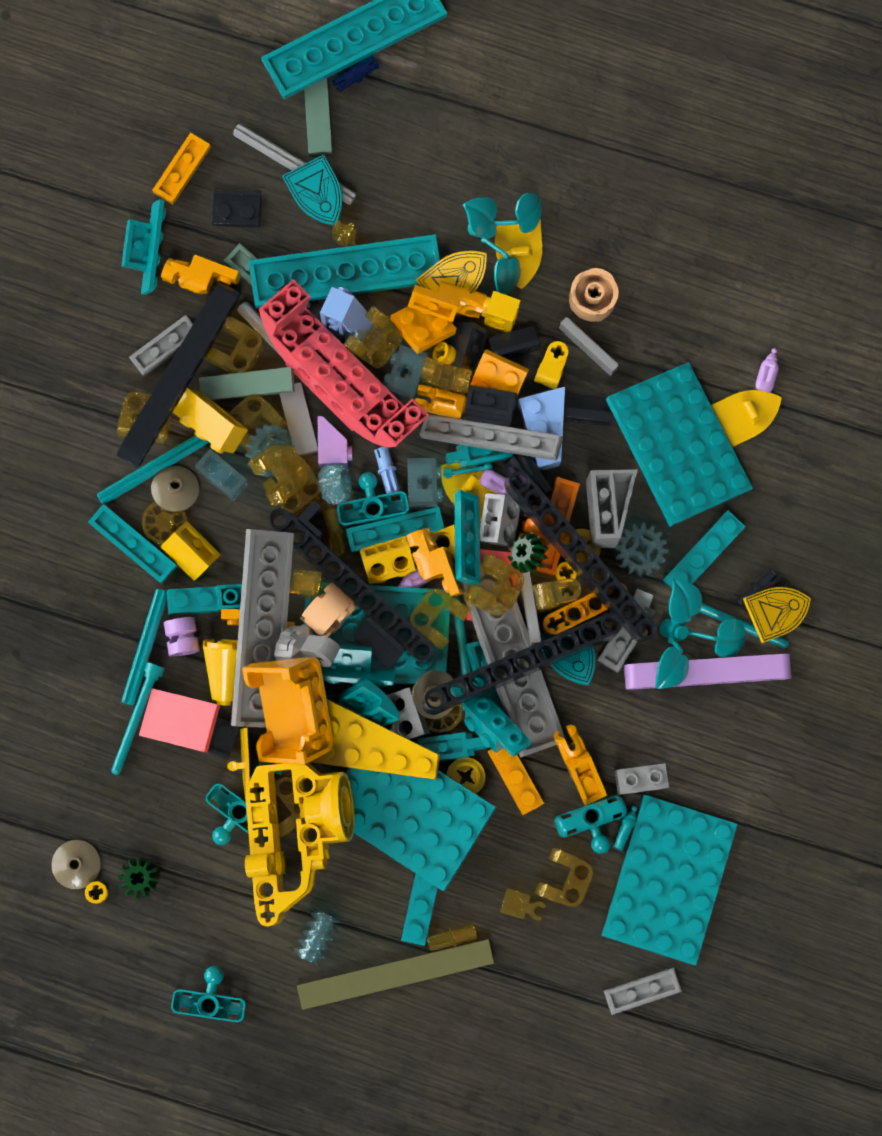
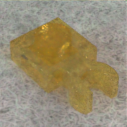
[332,220,357,246]
[500,889,546,921]

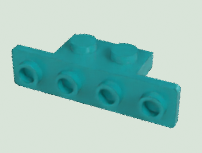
[121,199,166,295]
[321,645,395,687]
[451,681,531,756]

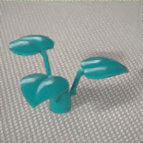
[463,193,542,295]
[655,579,746,689]

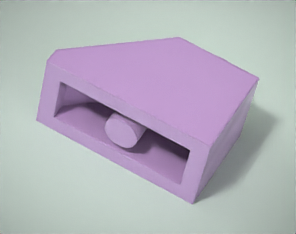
[318,416,352,468]

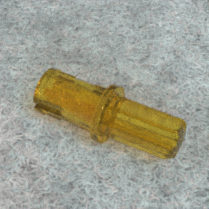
[323,509,345,557]
[427,924,477,951]

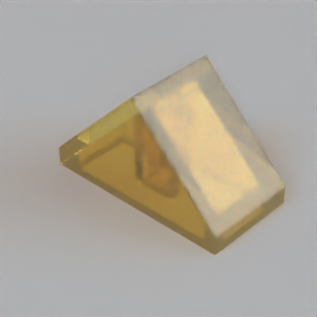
[289,569,323,601]

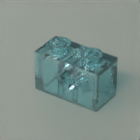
[383,345,428,402]
[194,449,249,502]
[407,458,442,510]

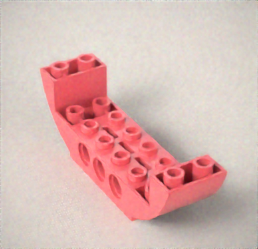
[259,279,430,447]

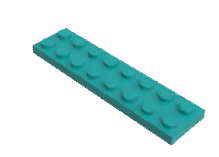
[261,0,447,100]
[248,234,440,308]

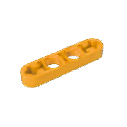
[542,583,628,637]

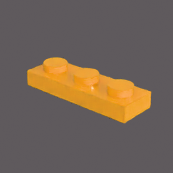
[152,132,211,205]
[487,747,544,816]

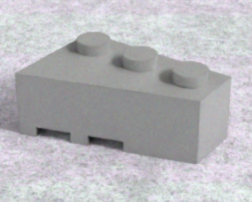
[586,469,638,548]

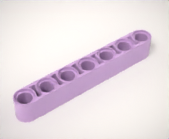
[624,654,792,690]

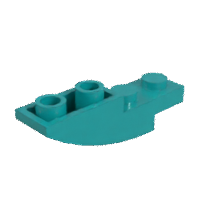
[167,584,242,615]

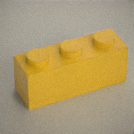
[173,388,248,454]

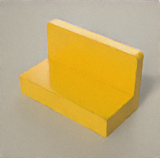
[161,521,221,580]

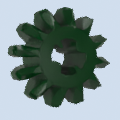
[507,532,549,573]
[117,857,160,899]

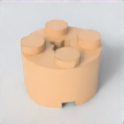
[569,268,619,322]
[300,582,358,638]

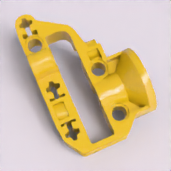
[245,763,355,926]

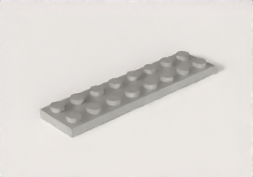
[231,529,294,727]
[461,559,566,757]

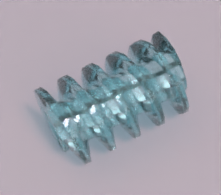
[294,911,342,967]

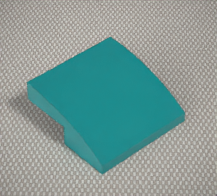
[339,679,401,727]

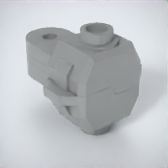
[274,624,340,667]

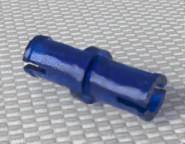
[332,55,379,93]

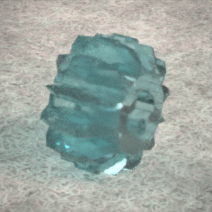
[318,463,353,504]

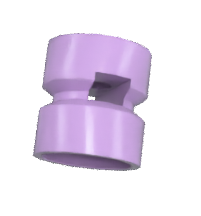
[164,617,200,657]

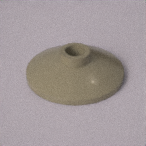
[151,466,199,512]
[412,670,454,719]
[52,840,101,889]

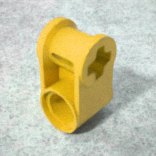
[534,341,568,389]

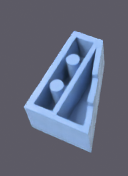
[320,287,377,349]
[518,387,565,471]

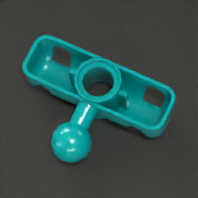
[337,472,409,526]
[206,784,268,845]
[554,795,627,854]
[171,966,246,1022]

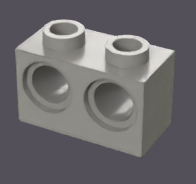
[480,493,520,547]
[387,687,430,740]
[614,763,669,795]

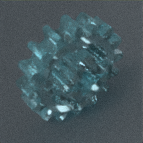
[245,425,295,477]
[615,523,668,576]

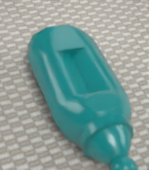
[613,806,637,851]

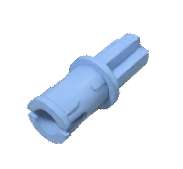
[374,447,399,494]

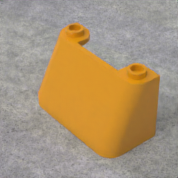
[242,657,333,764]

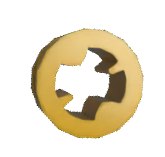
[432,342,456,366]
[555,562,577,584]
[85,881,109,904]

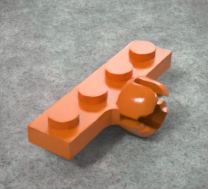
[522,477,580,576]

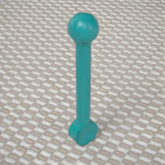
[443,463,493,479]

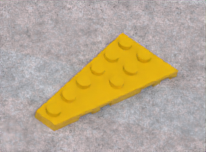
[311,698,440,779]

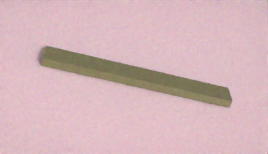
[297,939,494,1010]

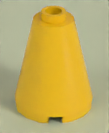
[203,639,238,706]

